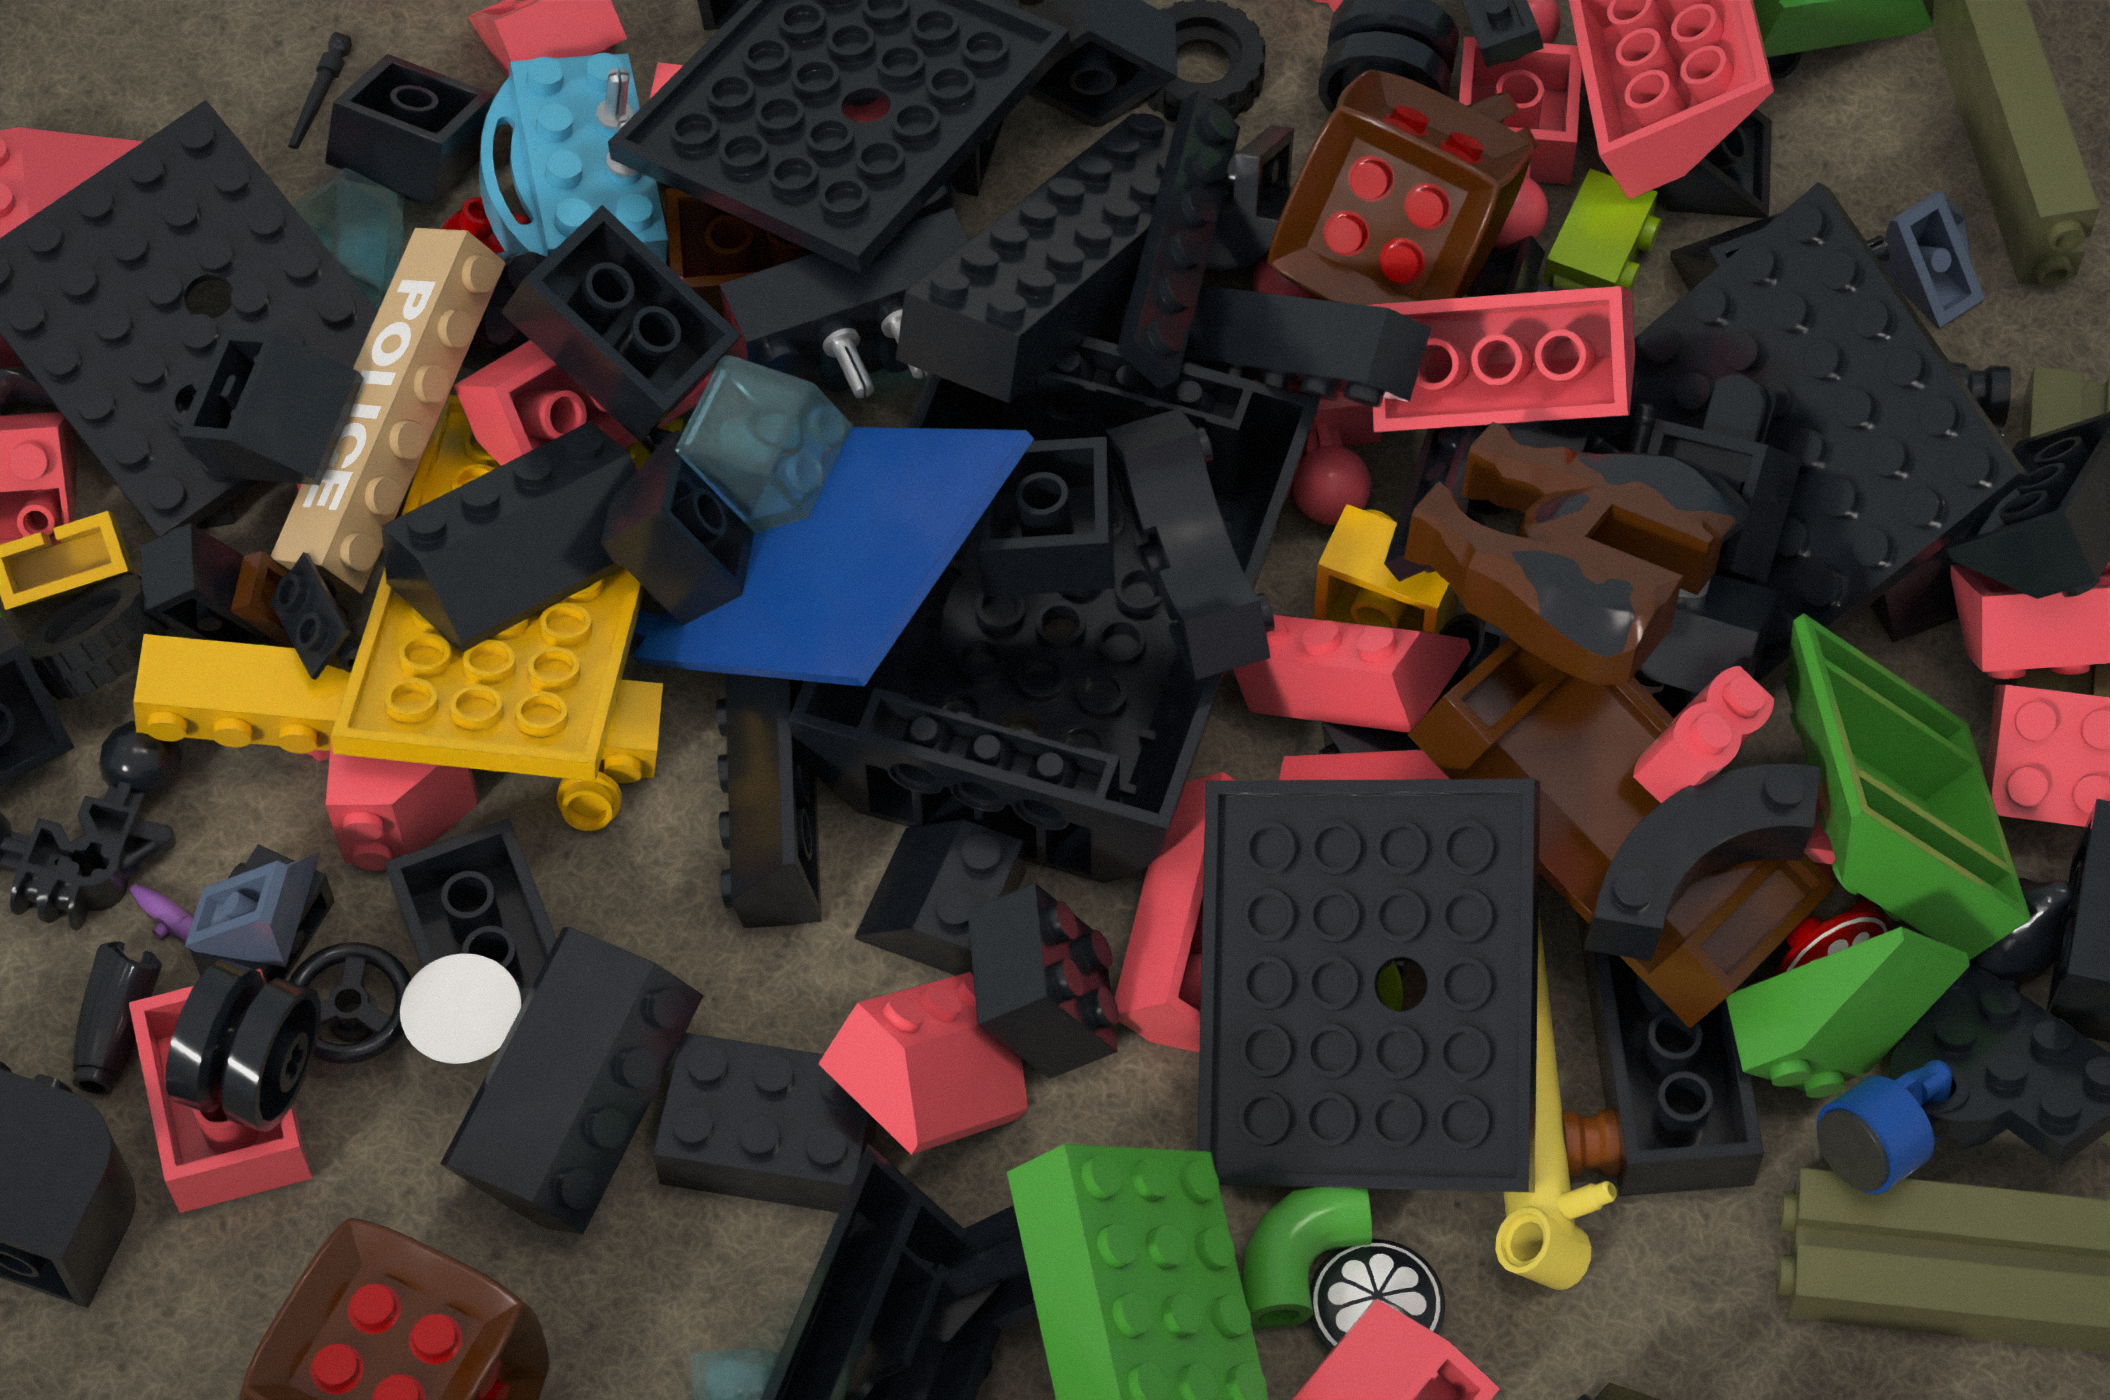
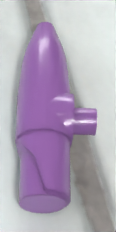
[130,884,193,943]

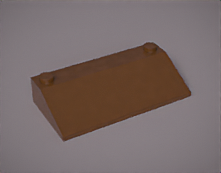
[1407,638,1836,1029]

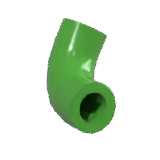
[1241,1187,1372,1329]

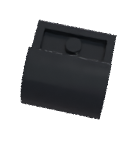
[1205,125,1294,271]

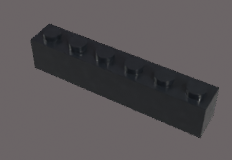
[1114,285,1431,407]

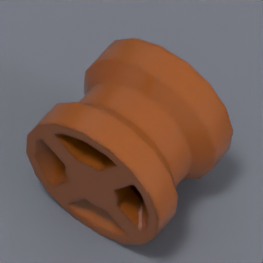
[1562,1108,1620,1178]

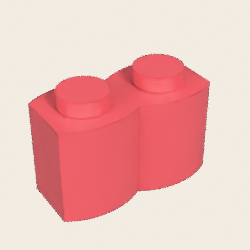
[1633,666,1774,803]

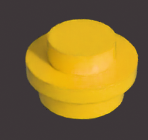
[556,771,622,831]

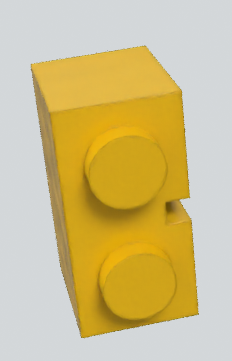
[0,511,135,612]

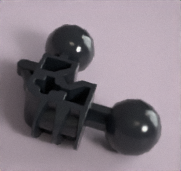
[0,721,182,931]

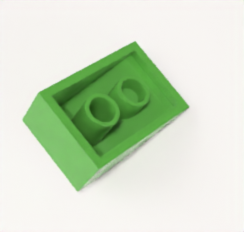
[1726,927,1970,1098]

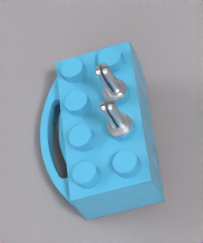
[479,53,669,264]

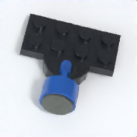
[1816,961,2110,1194]

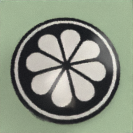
[1310,1239,1445,1351]

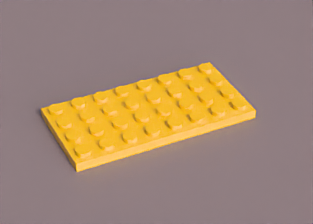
[331,395,684,782]

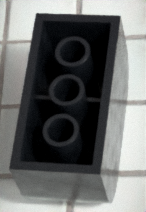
[0,1061,136,1308]

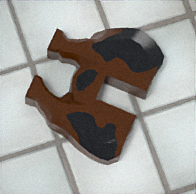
[1404,422,1750,686]

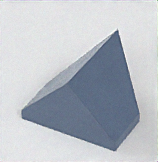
[1881,191,1985,328]
[185,851,321,967]

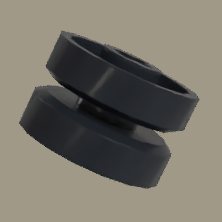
[1318,0,1459,113]
[166,959,321,1132]

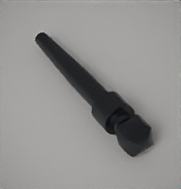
[288,32,352,149]

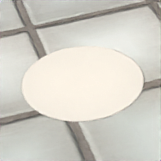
[400,954,521,1064]

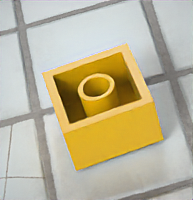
[1313,504,1459,634]

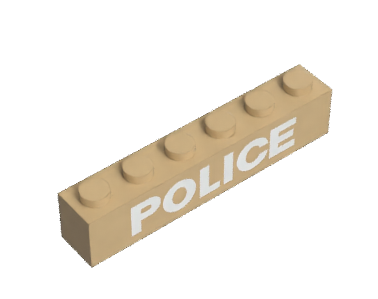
[271,228,506,594]

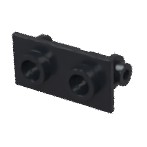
[270,552,362,680]

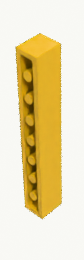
[133,634,663,784]

